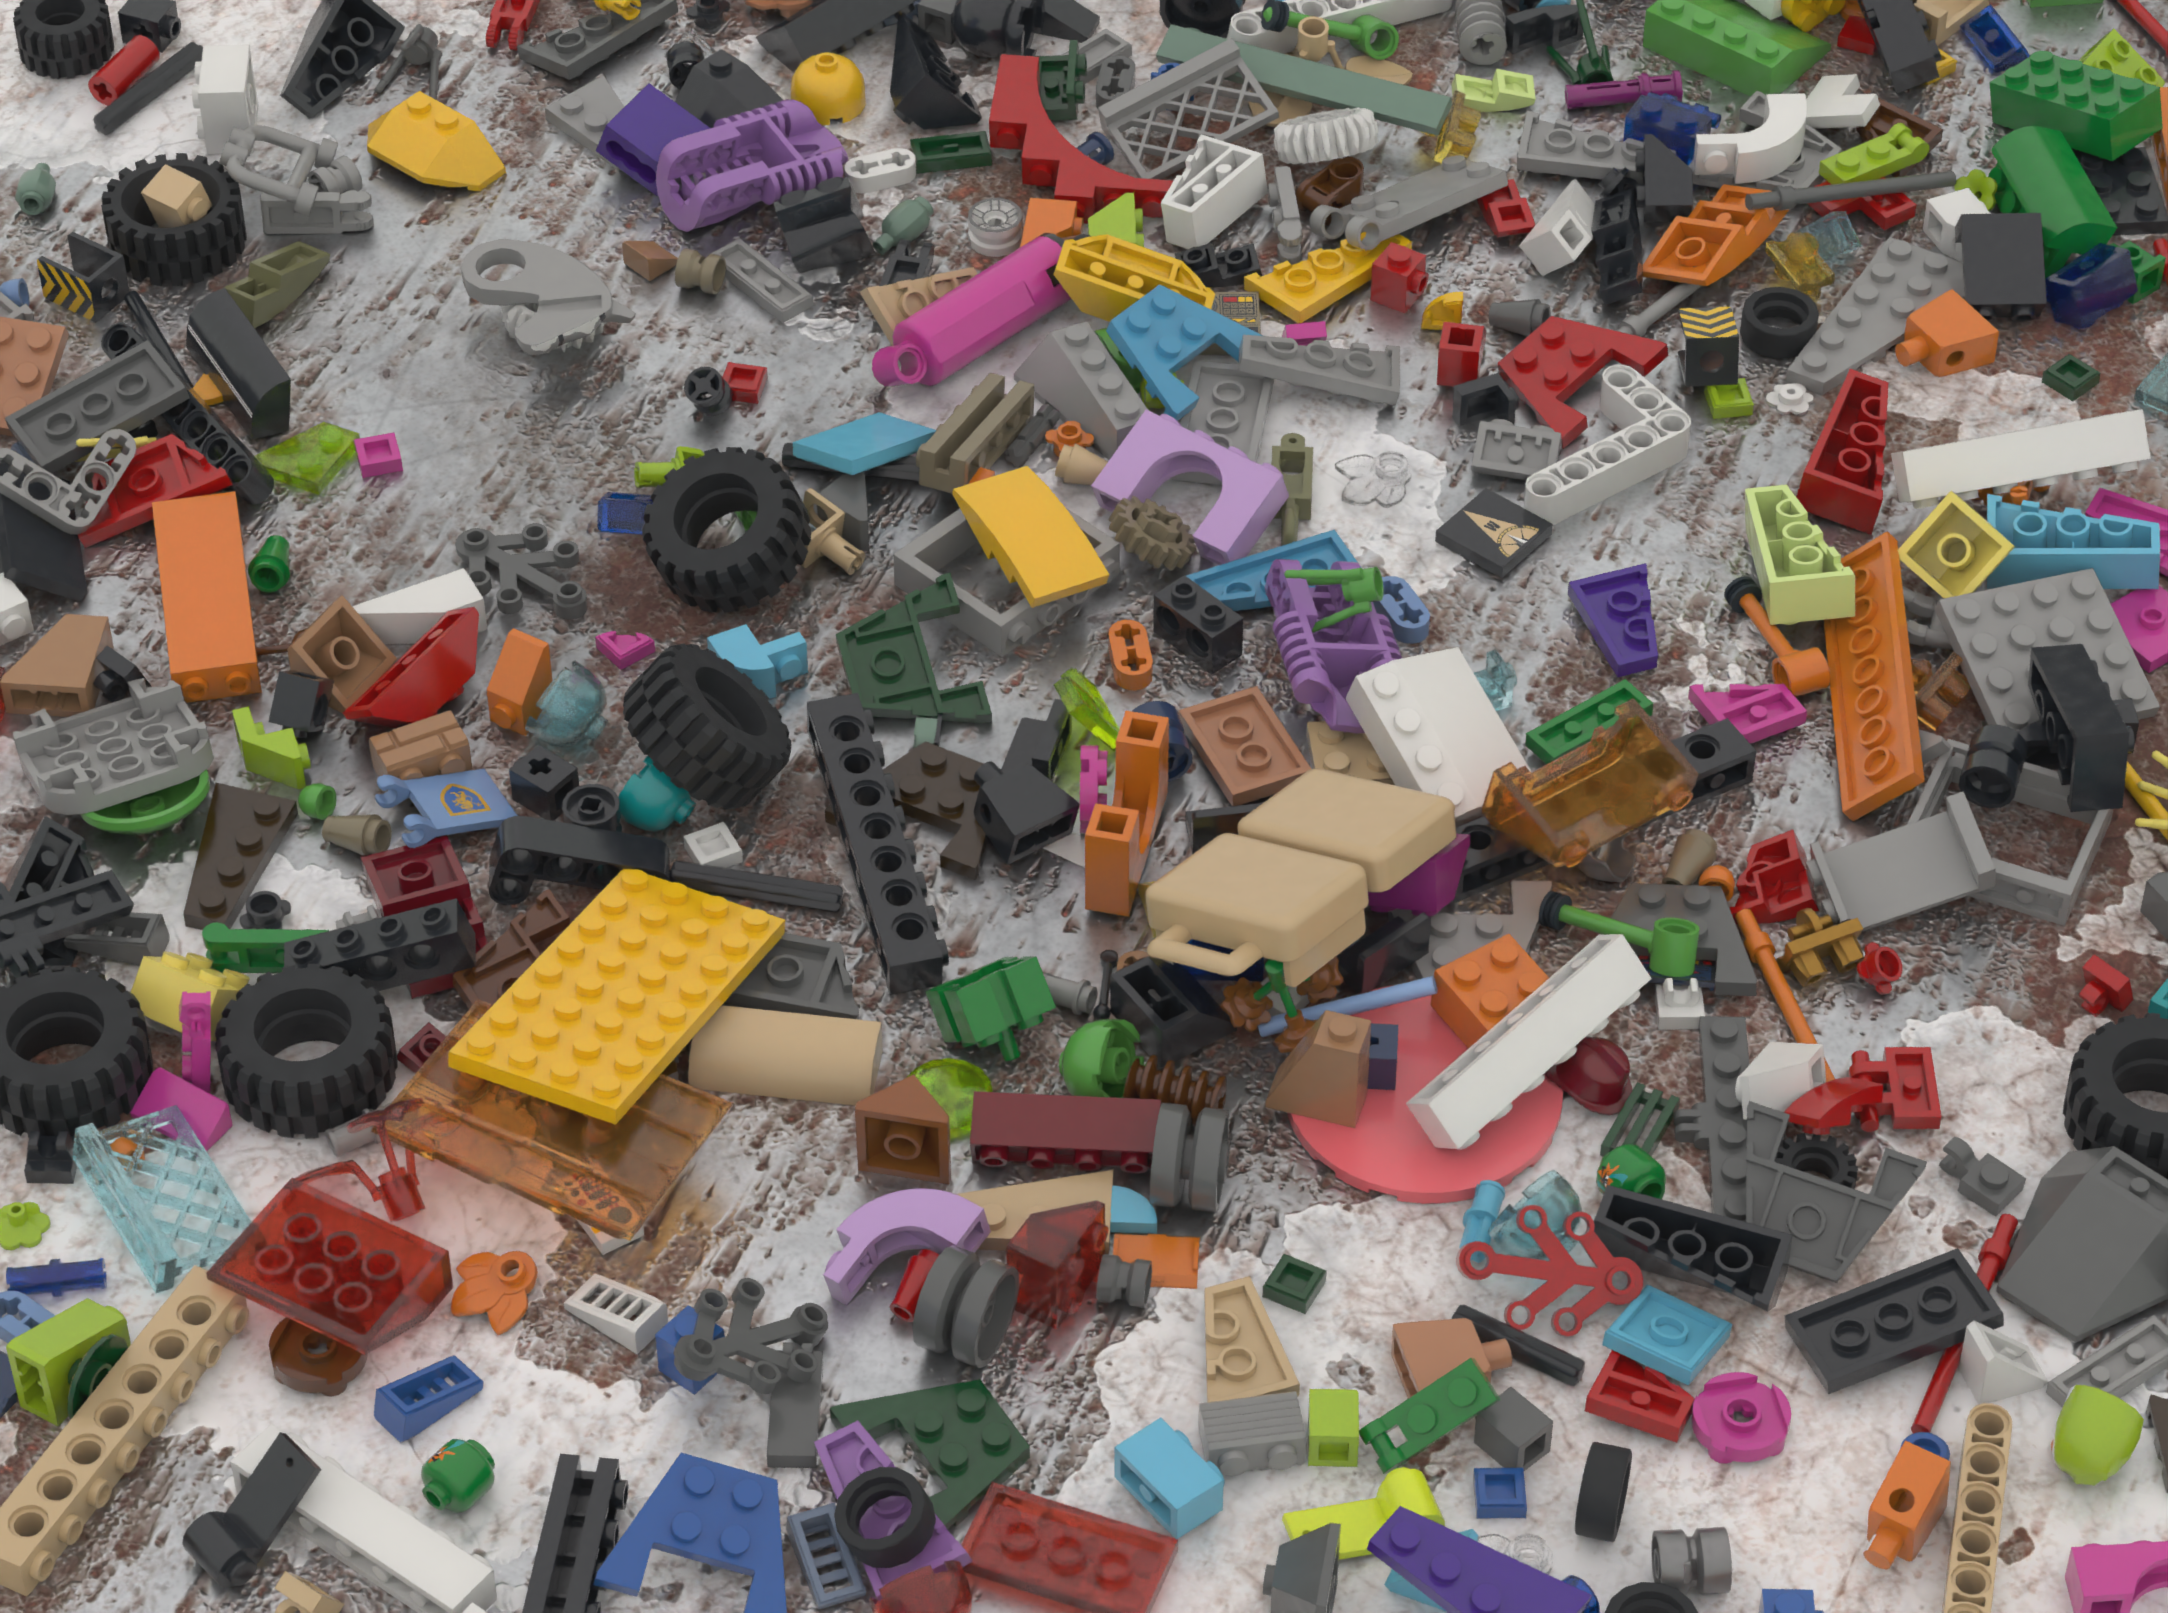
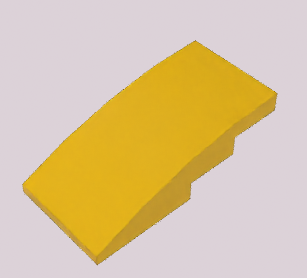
[952,466,1110,608]

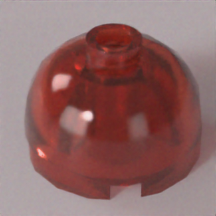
[868,1560,973,1613]

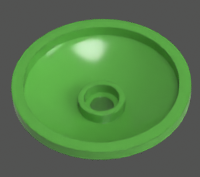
[80,769,210,835]

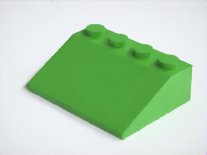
[1643,0,1832,97]

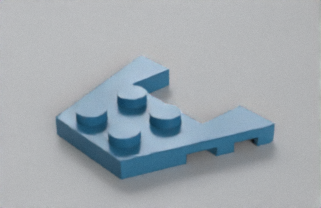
[1106,285,1263,421]

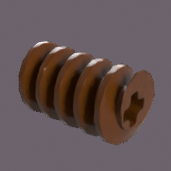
[1123,1054,1227,1128]

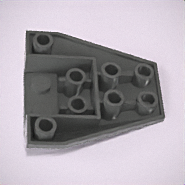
[1996,1146,2168,1343]

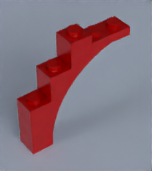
[989,54,1173,224]

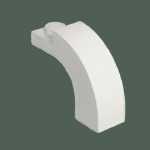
[1693,93,1807,184]

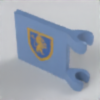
[375,769,518,848]

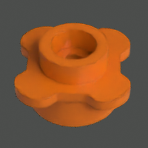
[1045,421,1094,457]

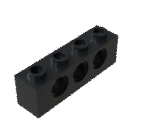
[284,899,476,991]

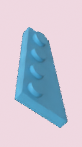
[1186,530,1362,611]

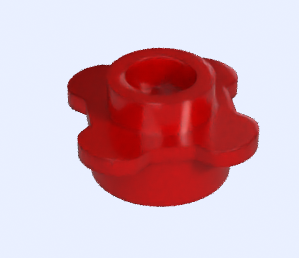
[1857,942,1903,995]

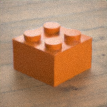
[1430,933,1549,1048]

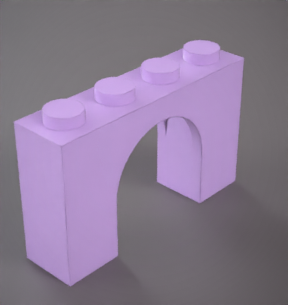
[1091,409,1289,565]

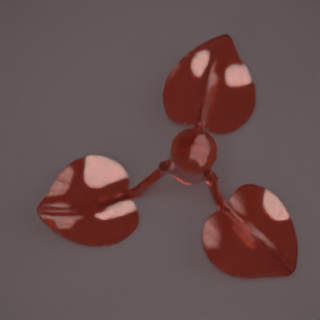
[277,1098,474,1223]

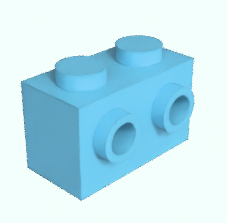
[1114,1417,1225,1540]

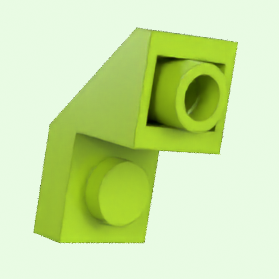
[232,706,311,790]

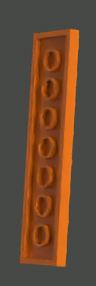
[1824,531,1925,821]

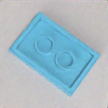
[793,412,936,475]

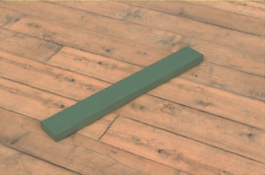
[1156,24,1452,136]

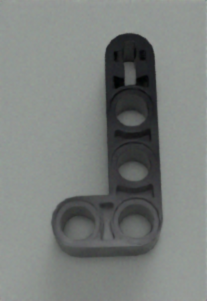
[489,816,670,905]

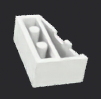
[1161,134,1268,250]

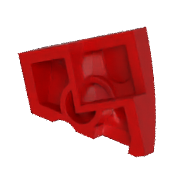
[1729,829,1819,924]

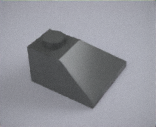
[1263,1523,1341,1613]

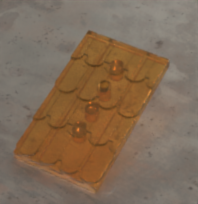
[371,999,734,1241]

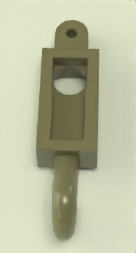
[1271,433,1313,546]

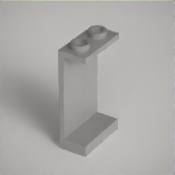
[1805,791,1996,932]

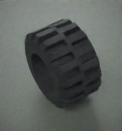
[13,0,114,79]

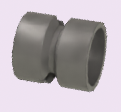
[1651,1527,1732,1595]

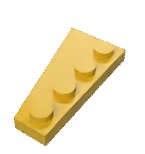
[1244,232,1412,324]

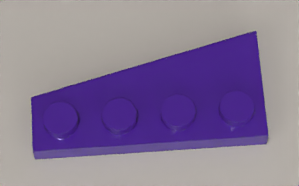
[1367,1506,1592,1613]

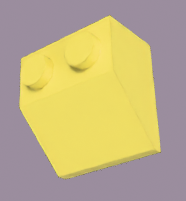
[1897,491,2015,598]

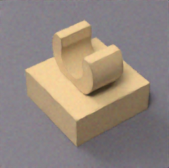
[274,1571,344,1613]

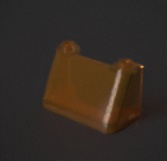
[1481,698,1699,868]

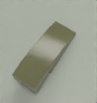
[223,241,330,328]

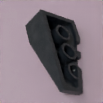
[280,0,405,119]
[674,49,783,128]

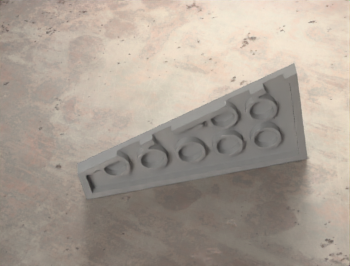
[1786,237,1965,395]

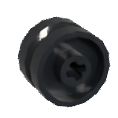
[1159,0,1246,38]

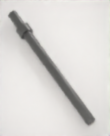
[1745,171,1956,211]

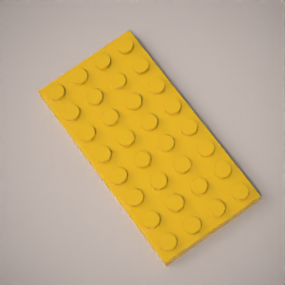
[448,869,785,1125]

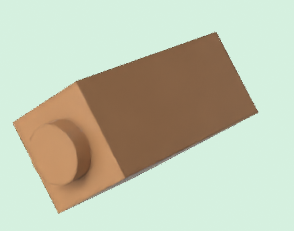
[0,614,114,717]
[1265,1010,1371,1128]

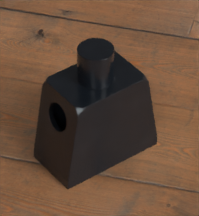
[973,761,1080,865]

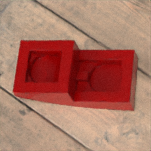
[1477,179,1536,237]

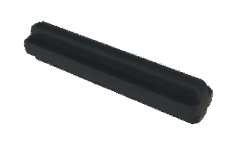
[1452,1304,1585,1386]

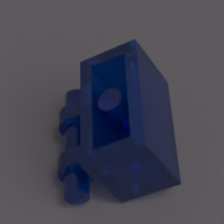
[1623,92,1721,165]
[2045,243,2138,329]

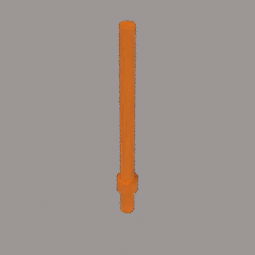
[1735,909,1852,1113]

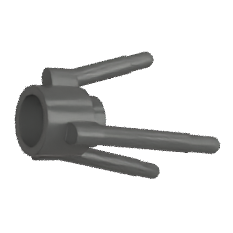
[375,24,443,100]

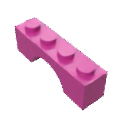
[2065,1540,2168,1613]

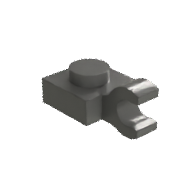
[1939,1137,2026,1217]

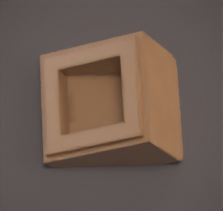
[622,241,678,281]

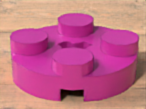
[1080,745,1108,833]
[1691,1372,1791,1464]

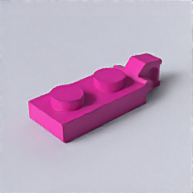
[179,991,211,1093]

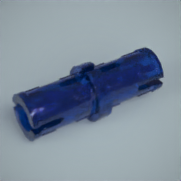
[6,1258,107,1297]

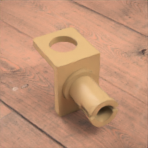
[801,488,866,575]

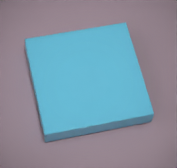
[1602,1285,1733,1386]

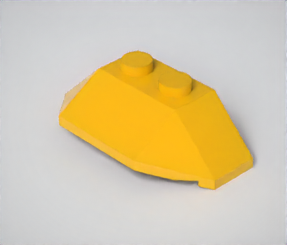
[367,91,506,192]
[1054,234,1215,322]

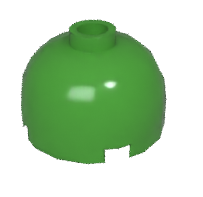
[1059,1019,1144,1098]

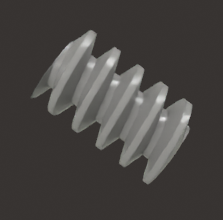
[1455,0,1507,66]

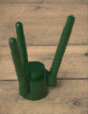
[1546,0,1614,85]

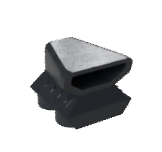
[773,177,876,273]

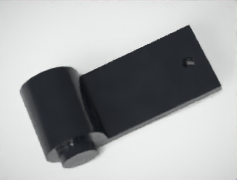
[182,1432,322,1588]

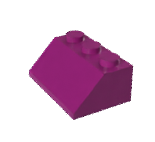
[1368,833,1470,916]

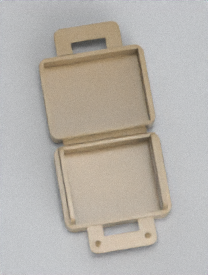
[1145,768,1456,988]

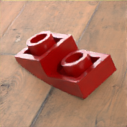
[1784,1077,1883,1135]

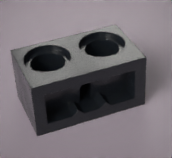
[1153,575,1243,675]

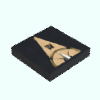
[1435,488,1553,578]

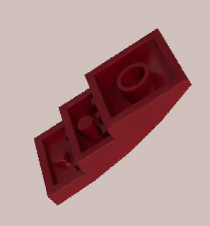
[361,835,488,999]

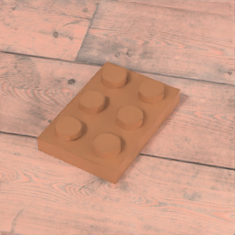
[0,317,69,437]
[1178,686,1311,806]

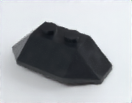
[4,816,94,971]

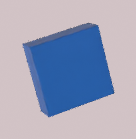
[1473,1468,1527,1519]

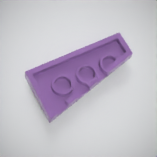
[814,1421,973,1606]

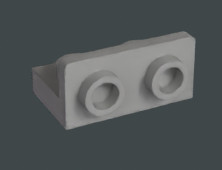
[1471,419,1562,480]

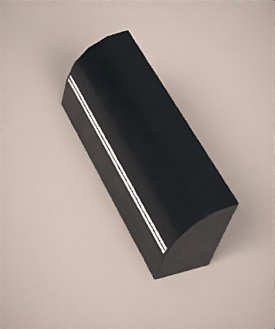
[186,288,291,440]

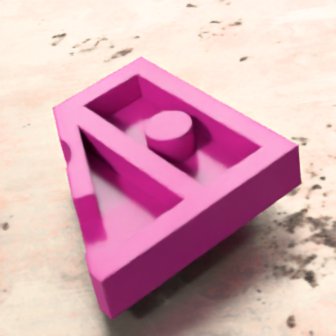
[1688,684,1807,744]

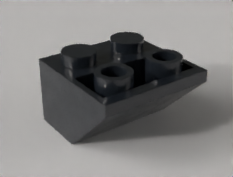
[1110,956,1237,1069]

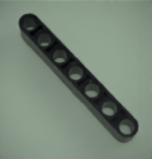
[101,322,274,504]

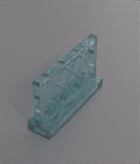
[72,1105,262,1294]

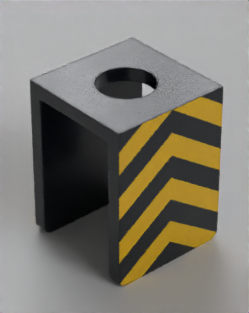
[37,232,130,323]
[1678,307,1739,386]

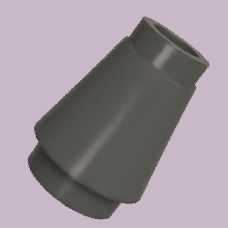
[1489,299,1551,337]

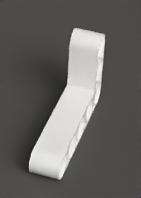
[1524,365,1691,526]

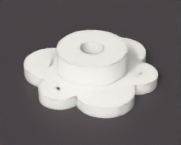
[1766,383,1813,415]

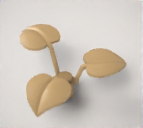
[1248,16,1412,127]

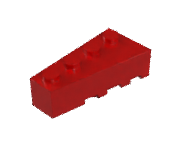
[1796,369,1889,535]

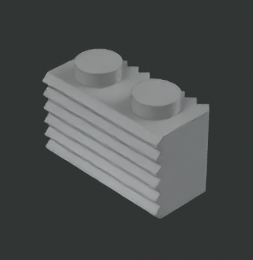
[1198,1391,1306,1476]

